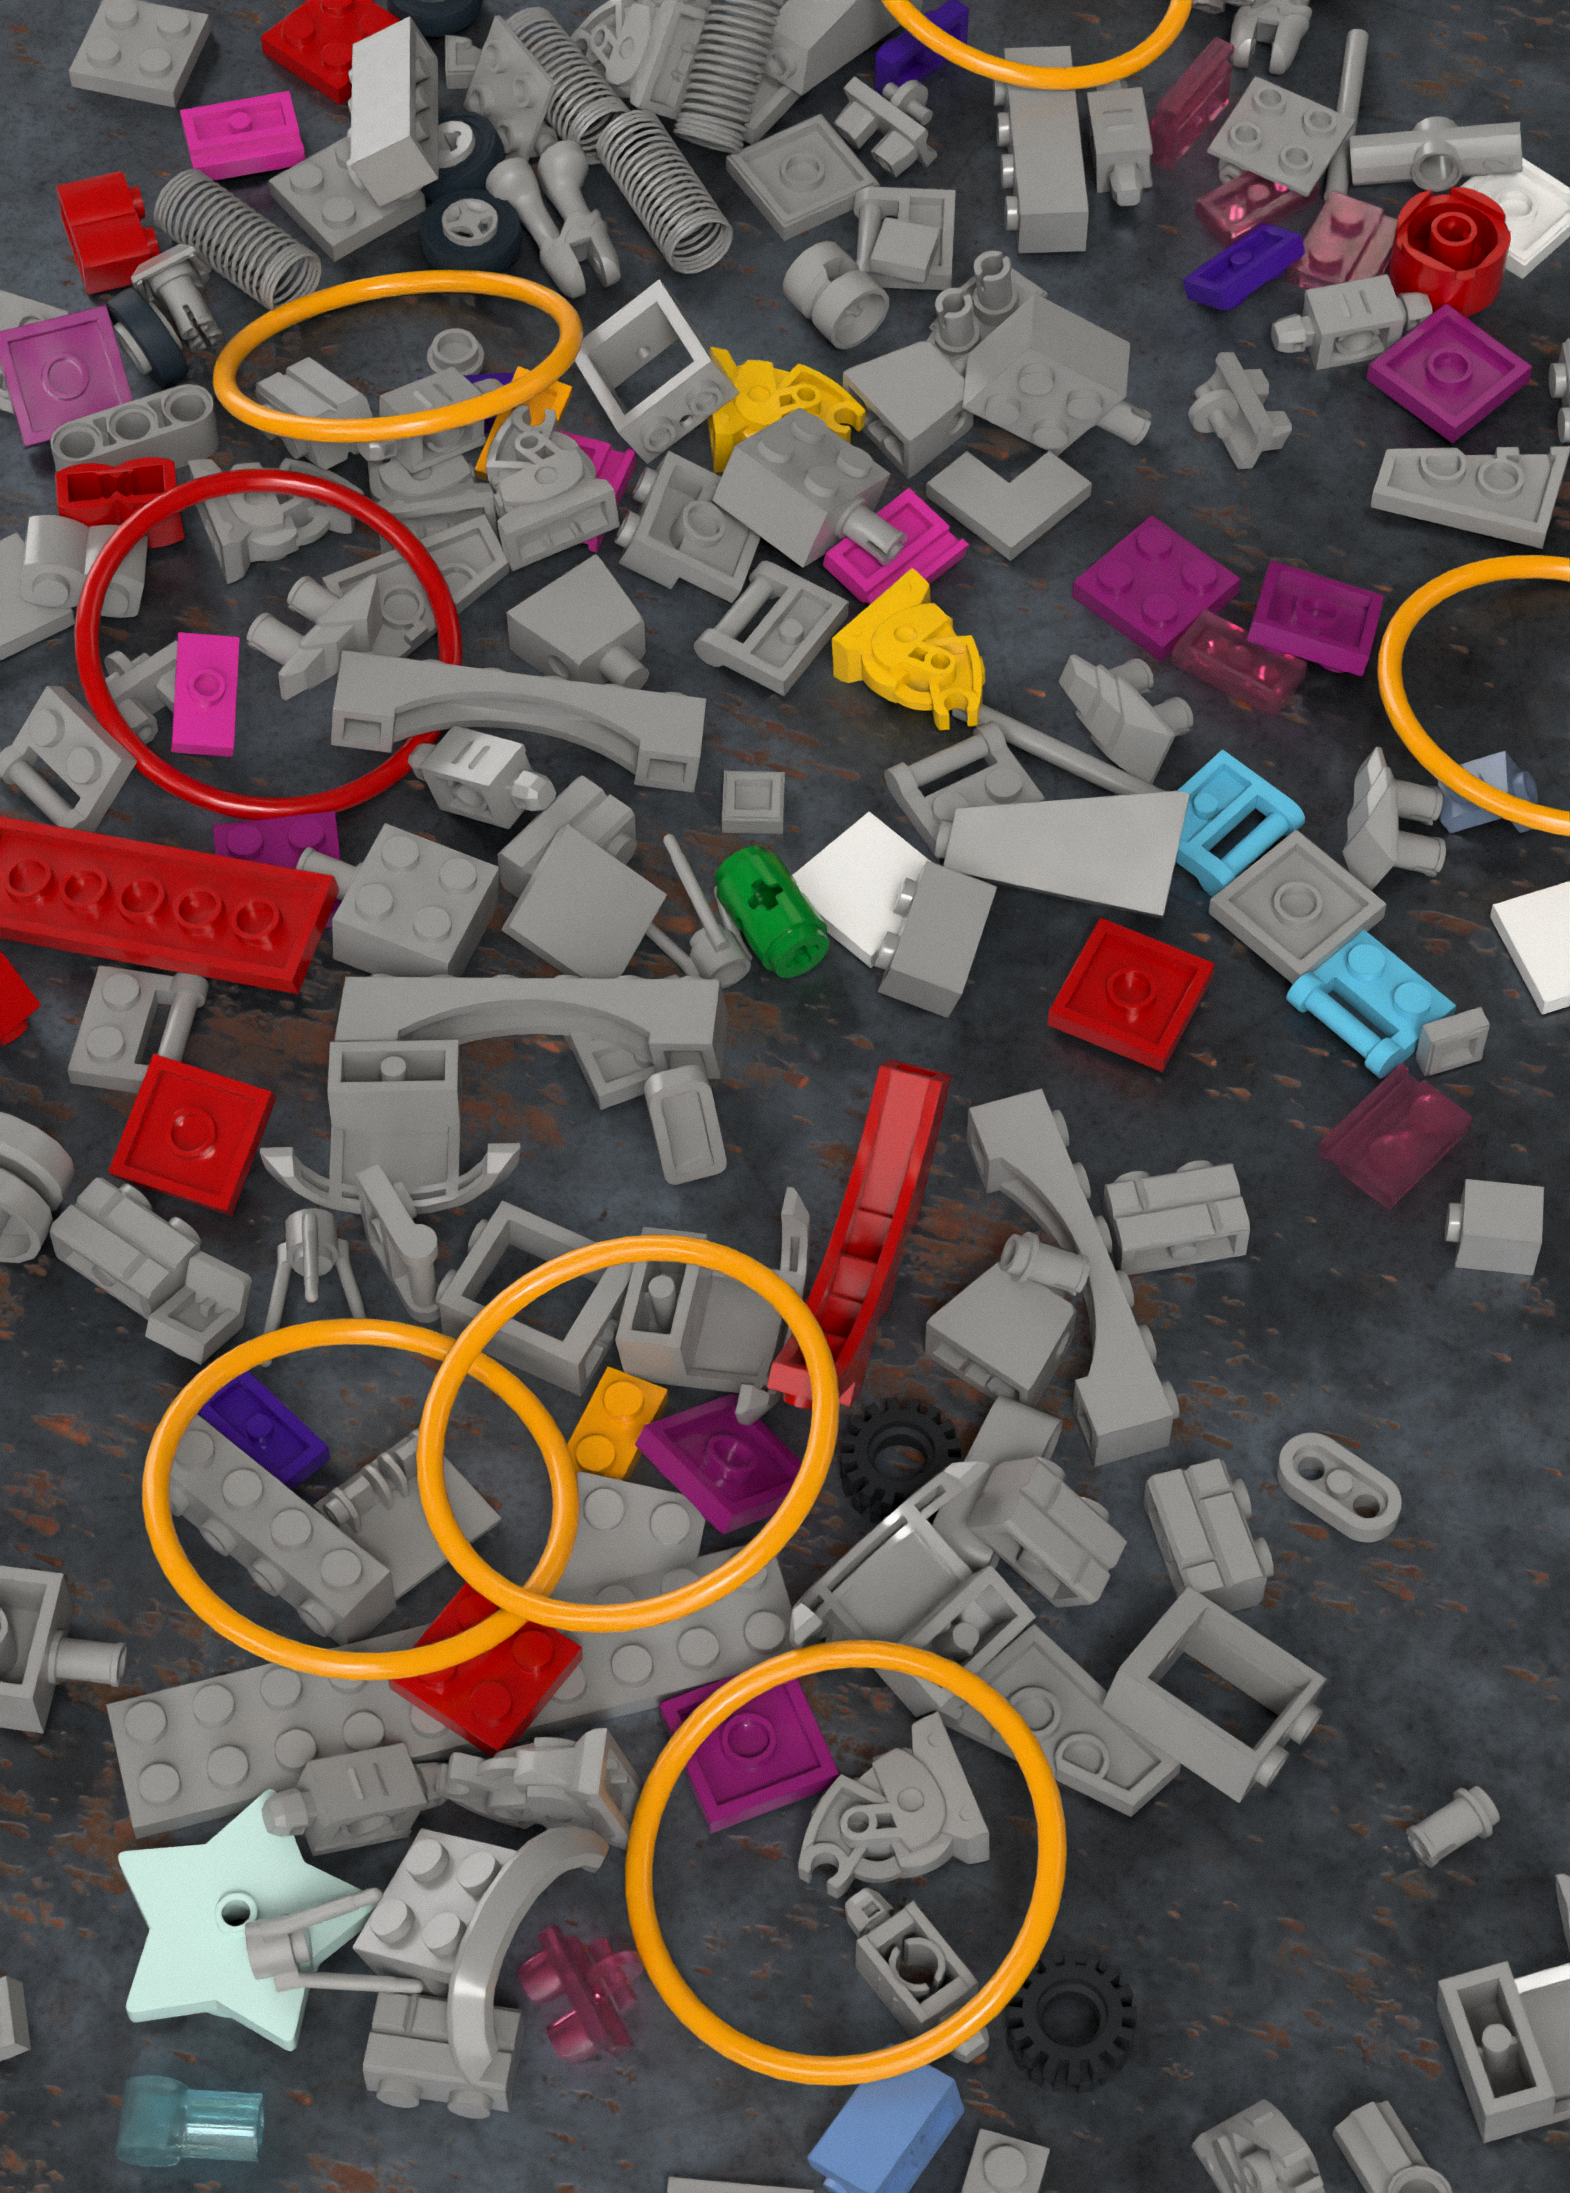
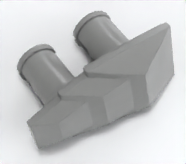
[131,244,224,353]
[926,250,1048,363]
[247,573,383,700]
[1059,654,1194,784]
[1342,747,1446,891]

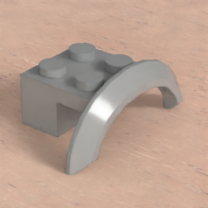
[260,1040,521,1215]
[615,1187,810,1426]
[789,1461,1036,1717]
[352,1825,609,2085]
[1437,1873,1570,2143]

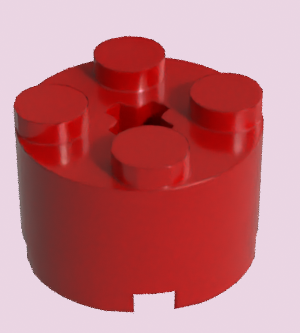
[1389,187,1511,320]

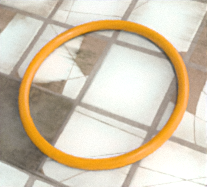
[881,0,1193,90]
[213,270,583,443]
[1377,555,1570,837]
[416,1234,840,1633]
[142,1318,580,1680]
[625,1640,1067,2086]

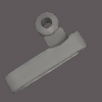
[644,1065,727,1185]

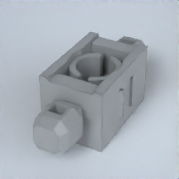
[1087,79,1152,206]
[1271,274,1433,370]
[357,367,504,474]
[408,725,556,829]
[261,1742,448,1856]
[845,1888,989,2063]

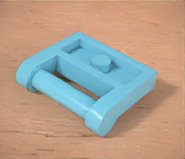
[1176,749,1305,897]
[1286,930,1456,1079]

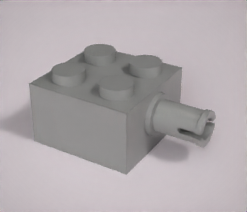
[962,293,1151,456]
[712,408,907,568]
[296,823,499,978]
[0,1565,127,1733]

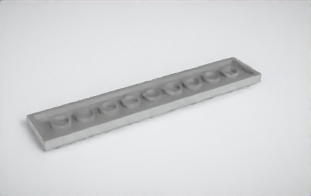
[106,1545,804,1839]

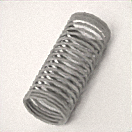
[673,0,783,154]
[505,7,635,165]
[596,109,733,274]
[153,168,322,311]

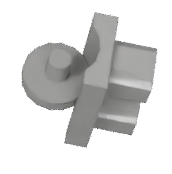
[834,76,938,178]
[1188,352,1292,469]
[104,640,177,745]

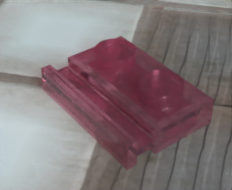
[1149,37,1235,171]
[1287,191,1397,290]
[1318,1063,1473,1210]

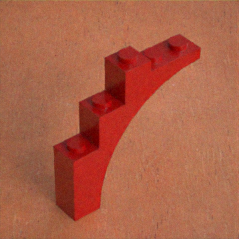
[767,1059,952,1410]

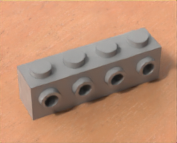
[347,16,439,207]
[992,46,1089,254]
[170,1414,396,1646]

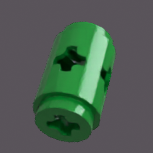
[714,845,829,978]

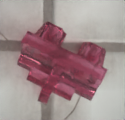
[516,1924,644,2065]

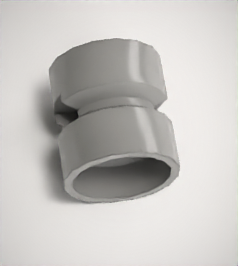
[782,241,889,350]

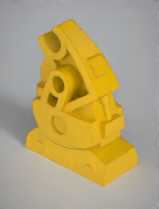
[707,347,866,473]
[832,568,985,731]

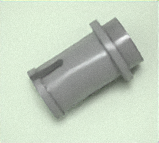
[1000,1231,1090,1296]
[1406,1786,1500,1868]

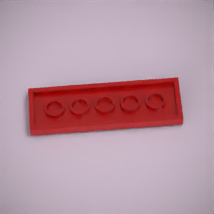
[0,816,340,994]

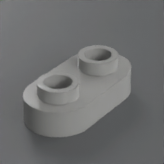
[1277,1433,1402,1542]

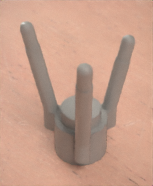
[645,834,752,989]
[260,1208,367,1367]
[245,1888,424,1993]

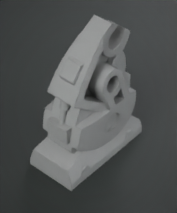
[571,0,714,120]
[486,405,620,572]
[368,454,497,554]
[187,458,364,584]
[798,1711,990,1899]
[434,1728,644,1850]
[1192,2099,1326,2193]

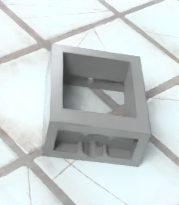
[575,279,739,464]
[435,1200,634,1397]
[1101,1586,1326,1803]

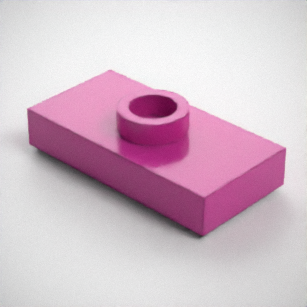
[171,632,240,757]

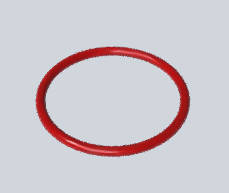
[74,469,463,820]

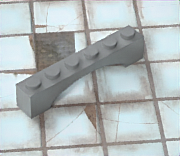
[331,650,706,793]
[335,973,729,1079]
[967,1088,1179,1467]

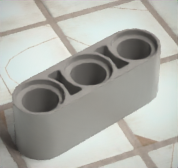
[50,384,220,472]
[932,1395,1063,1573]

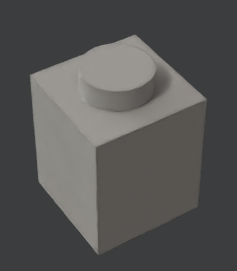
[1445,1179,1544,1275]

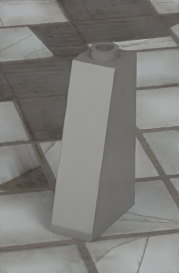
[759,0,923,95]
[934,791,1190,919]

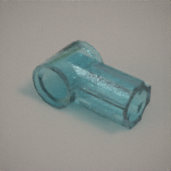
[115,2075,265,2167]

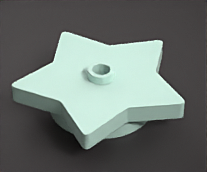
[118,1789,378,2051]

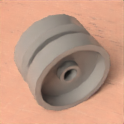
[0,1112,75,1263]

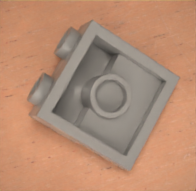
[614,451,761,603]

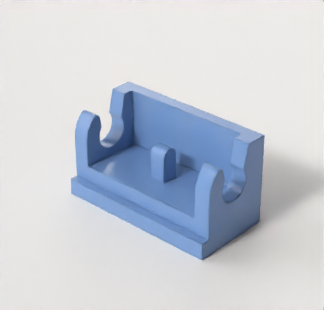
[807,2042,965,2193]

